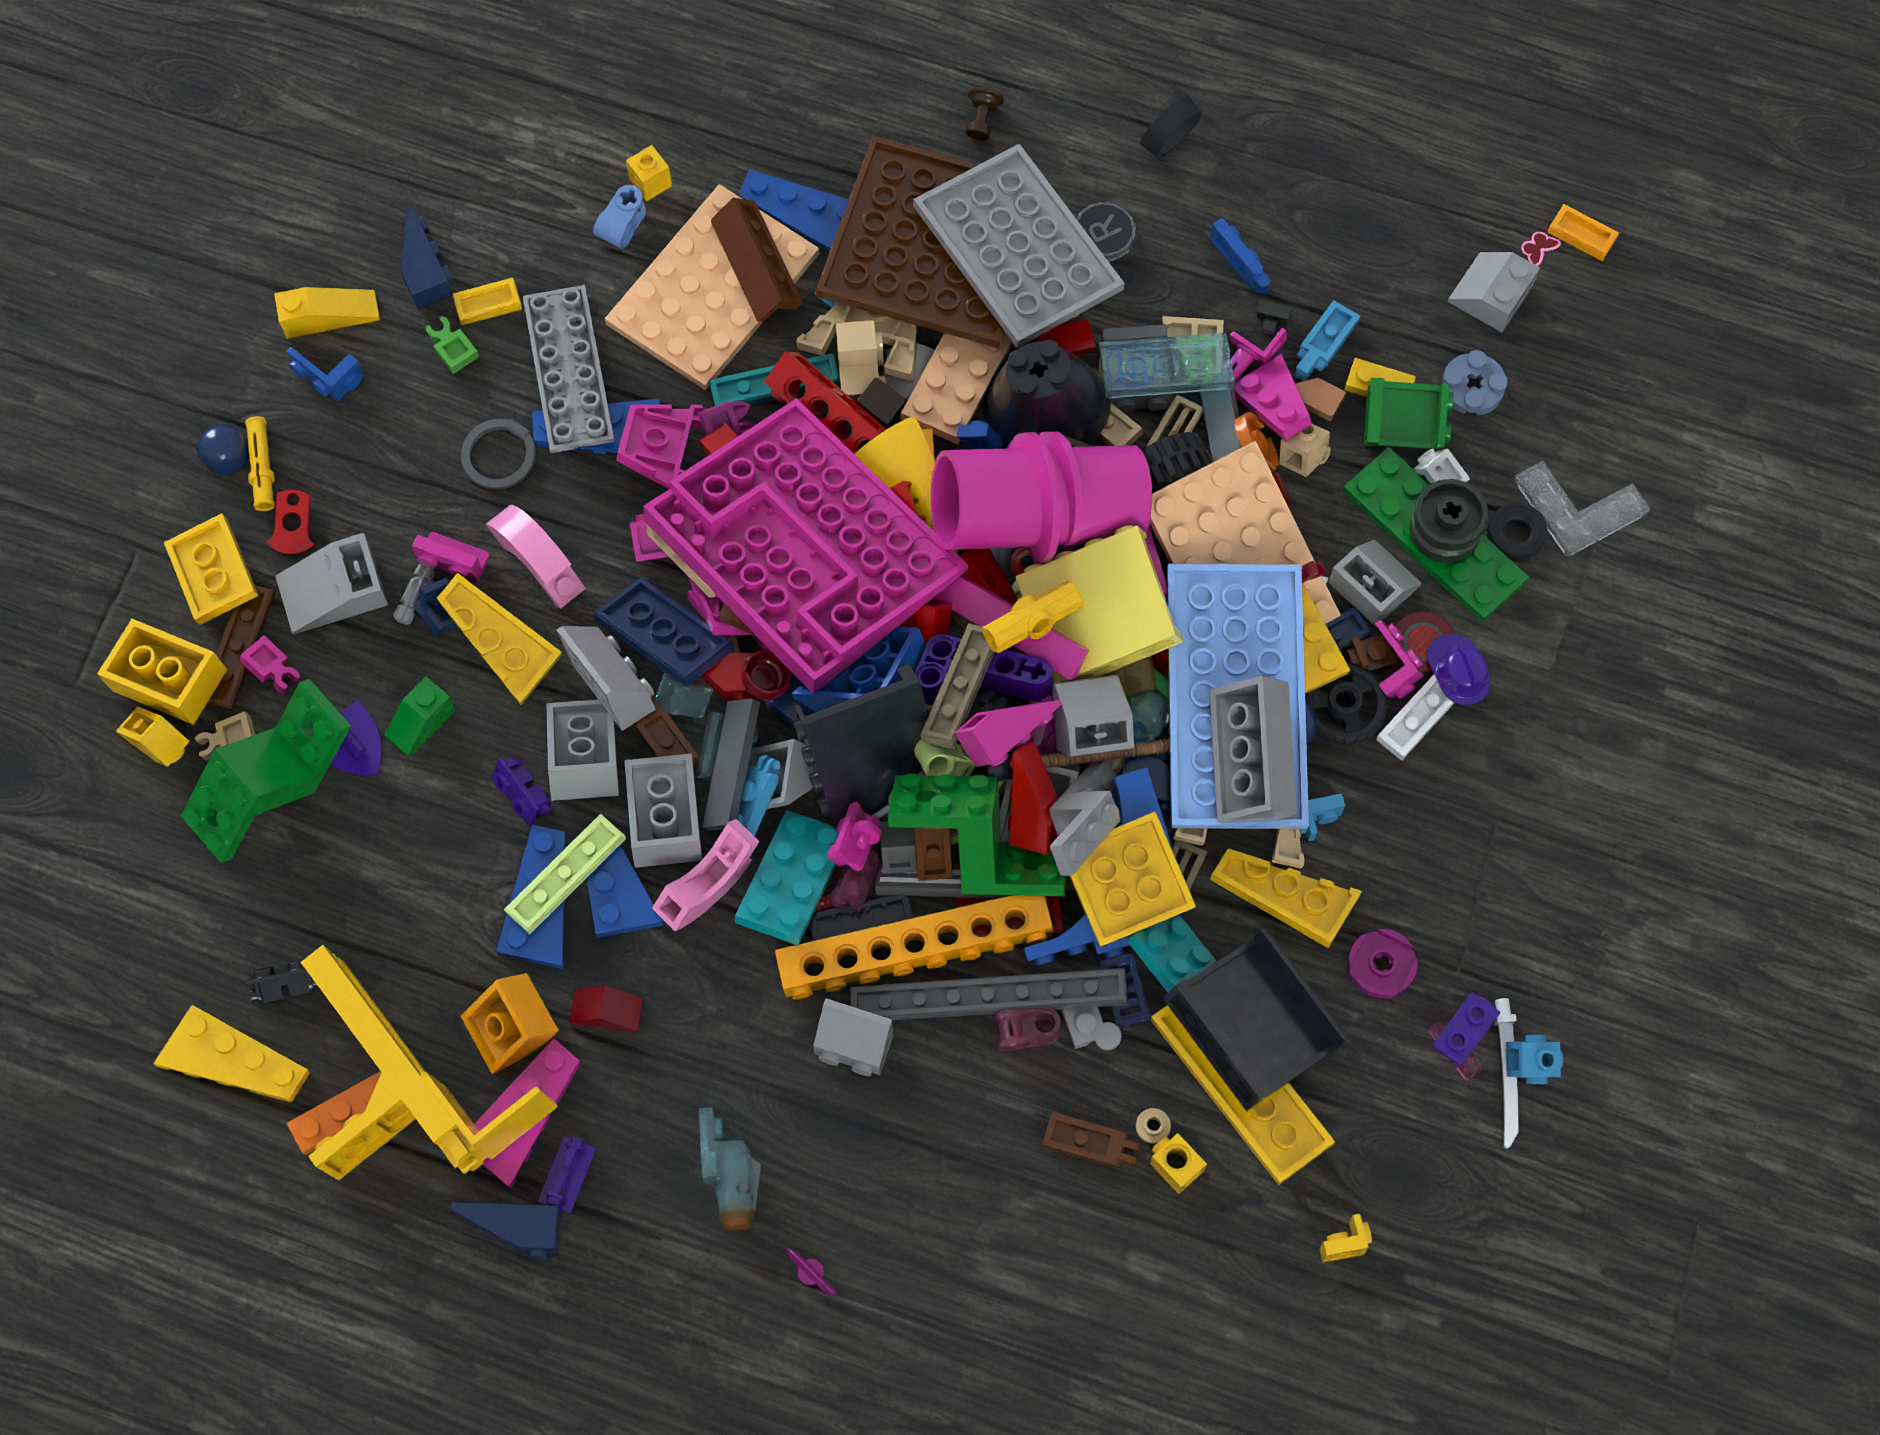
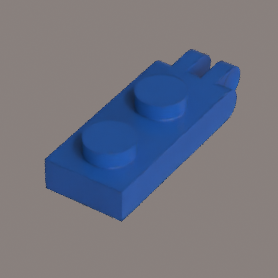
[1210,218,1270,296]

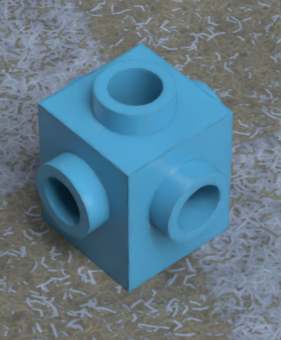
[1506,1035,1563,1084]

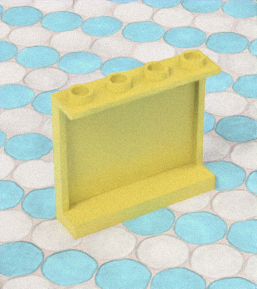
[1015,525,1184,683]

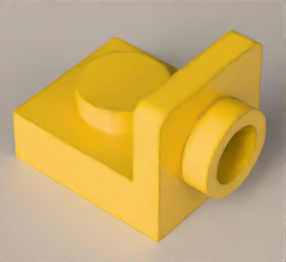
[1320,1214,1372,1263]

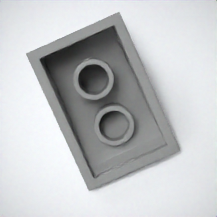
[546,700,619,801]
[625,753,702,868]

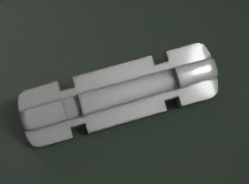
[393,563,435,625]

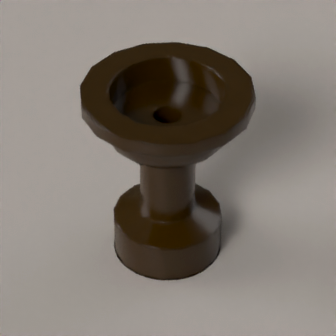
[965,87,1004,141]

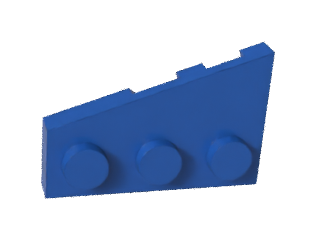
[586,845,664,938]

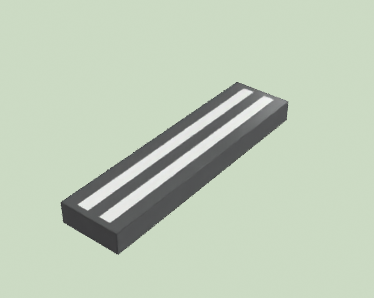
[875,863,1012,899]

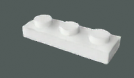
[1376,675,1454,761]

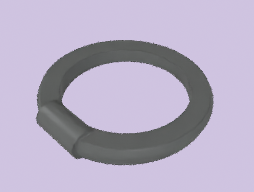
[461,418,537,490]

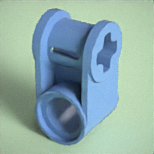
[593,185,646,249]

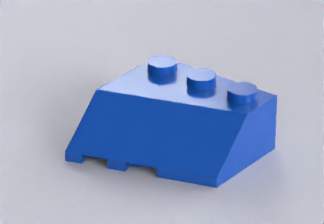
[792,626,926,712]

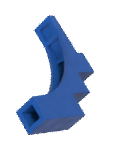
[1022,767,1172,966]

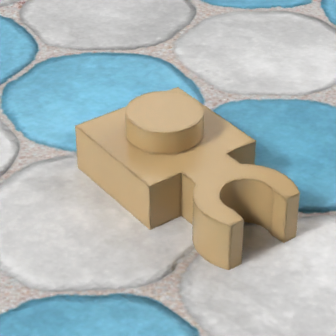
[195,711,255,760]

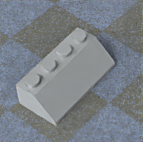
[1210,676,1297,823]

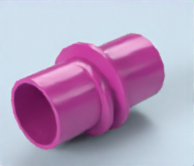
[930,432,1152,563]

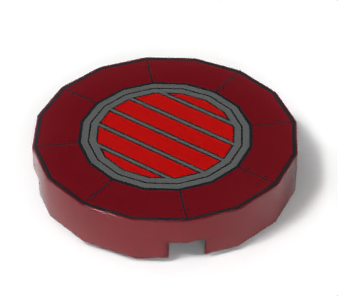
[1391,611,1454,675]

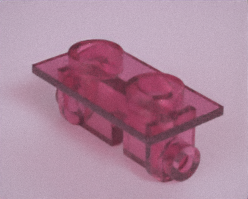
[830,848,882,912]

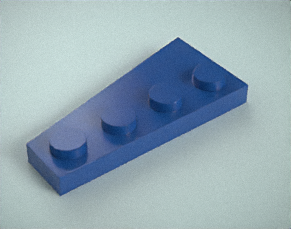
[496,825,566,969]

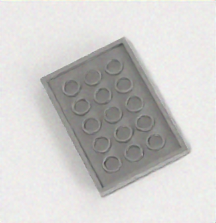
[913,144,1125,348]

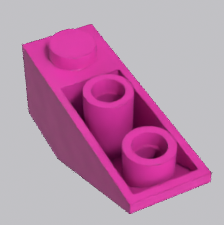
[954,700,1062,767]

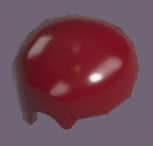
[741,650,792,700]

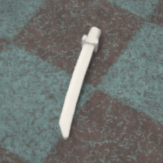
[1494,998,1518,1149]

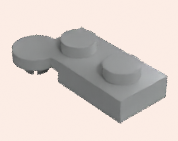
[1060,1007,1122,1051]

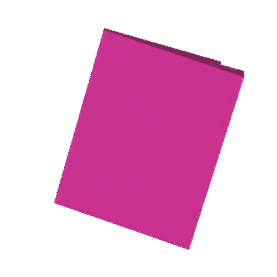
[644,398,968,694]

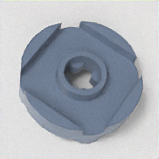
[1442,350,1508,415]

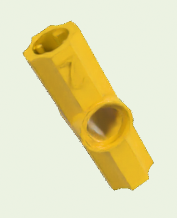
[982,581,1083,653]

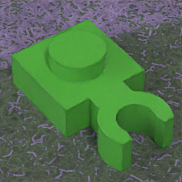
[426,316,479,374]

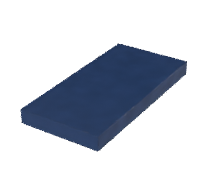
[593,577,734,687]

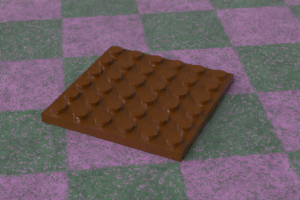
[816,135,1052,348]

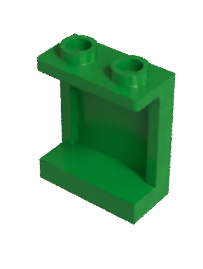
[1363,378,1454,451]

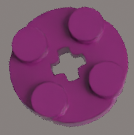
[1347,929,1418,999]

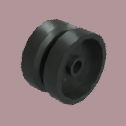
[1409,479,1488,563]

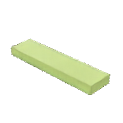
[504,814,626,935]

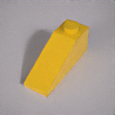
[274,287,380,339]

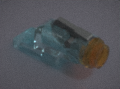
[699,1107,761,1231]

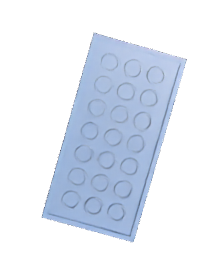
[1167,564,1309,829]

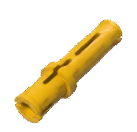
[245,416,275,511]

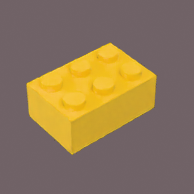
[97,619,227,725]

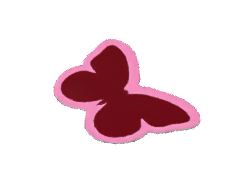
[1522,232,1561,266]

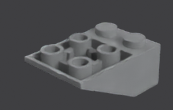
[275,533,388,635]

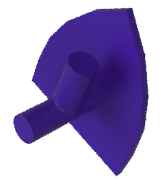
[330,699,382,775]

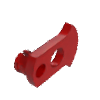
[266,490,315,555]

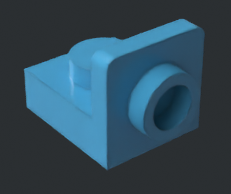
[1300,793,1345,842]

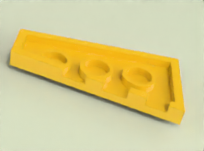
[437,573,562,705]
[153,1005,310,1103]

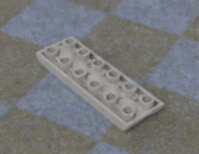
[523,285,615,453]

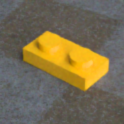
[1344,358,1416,397]

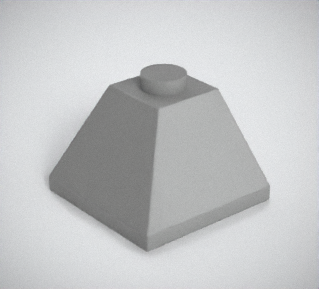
[745,739,814,809]

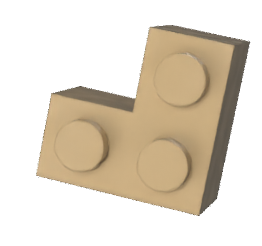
[836,320,886,402]

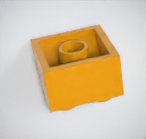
[460,973,559,1074]

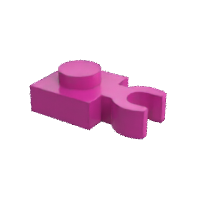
[239,636,300,695]

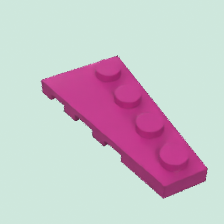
[474,1038,580,1189]

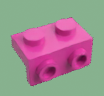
[412,532,490,583]

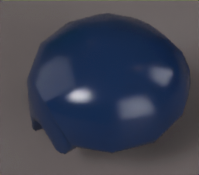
[196,424,249,475]

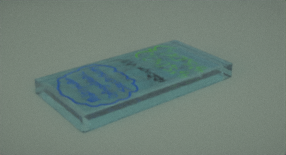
[1099,333,1235,398]

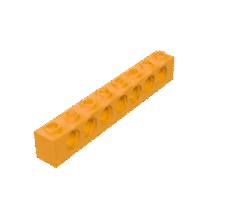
[775,895,1053,999]

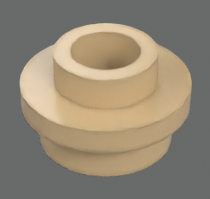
[1136,1108,1171,1144]

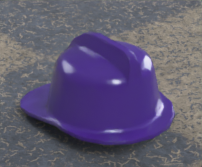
[1427,634,1491,706]

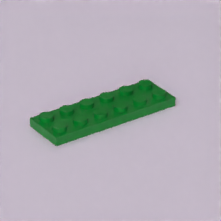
[1342,447,1529,623]

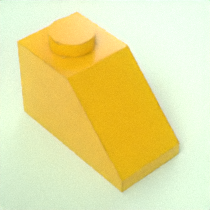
[116,706,190,767]

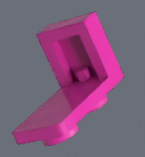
[1375,619,1425,699]

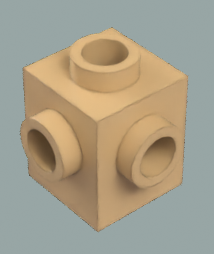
[1280,424,1331,477]

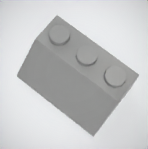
[556,626,656,731]

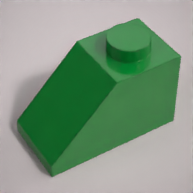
[385,677,456,757]

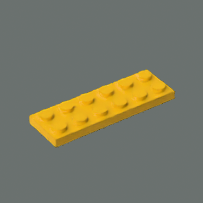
[1151,1005,1335,1185]

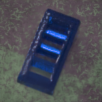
[1098,952,1150,1028]

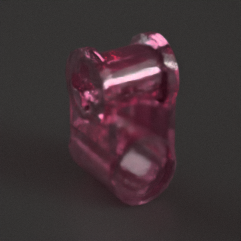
[994,1007,1061,1051]

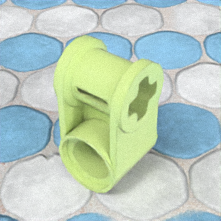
[914,739,978,776]

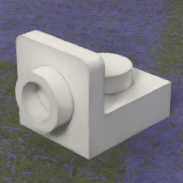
[1414,448,1470,484]

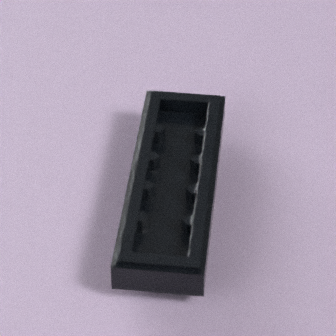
[809,895,913,941]

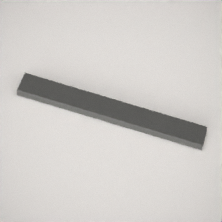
[850,968,1127,1021]

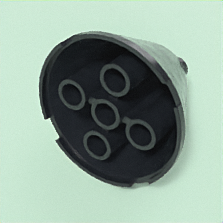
[983,340,1111,449]

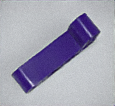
[915,634,1054,705]

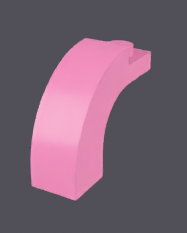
[486,505,586,609]
[652,819,759,931]

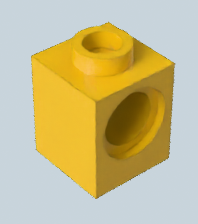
[626,145,672,202]
[1150,1133,1207,1194]

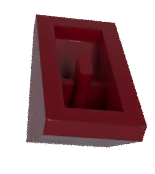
[569,985,643,1033]

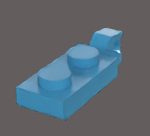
[1294,300,1361,381]

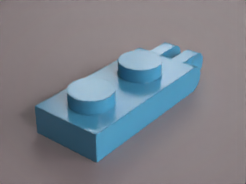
[737,755,781,836]

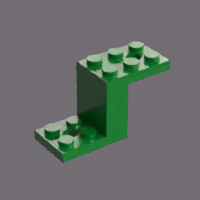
[181,679,351,863]
[888,774,1067,896]

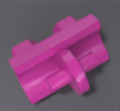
[827,802,882,872]

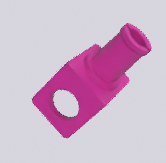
[1221,328,1287,382]

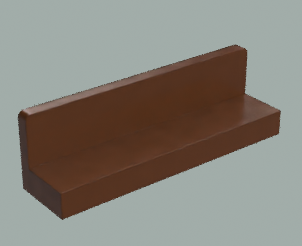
[711,197,803,322]

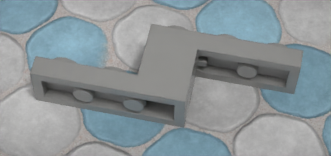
[1049,759,1121,876]

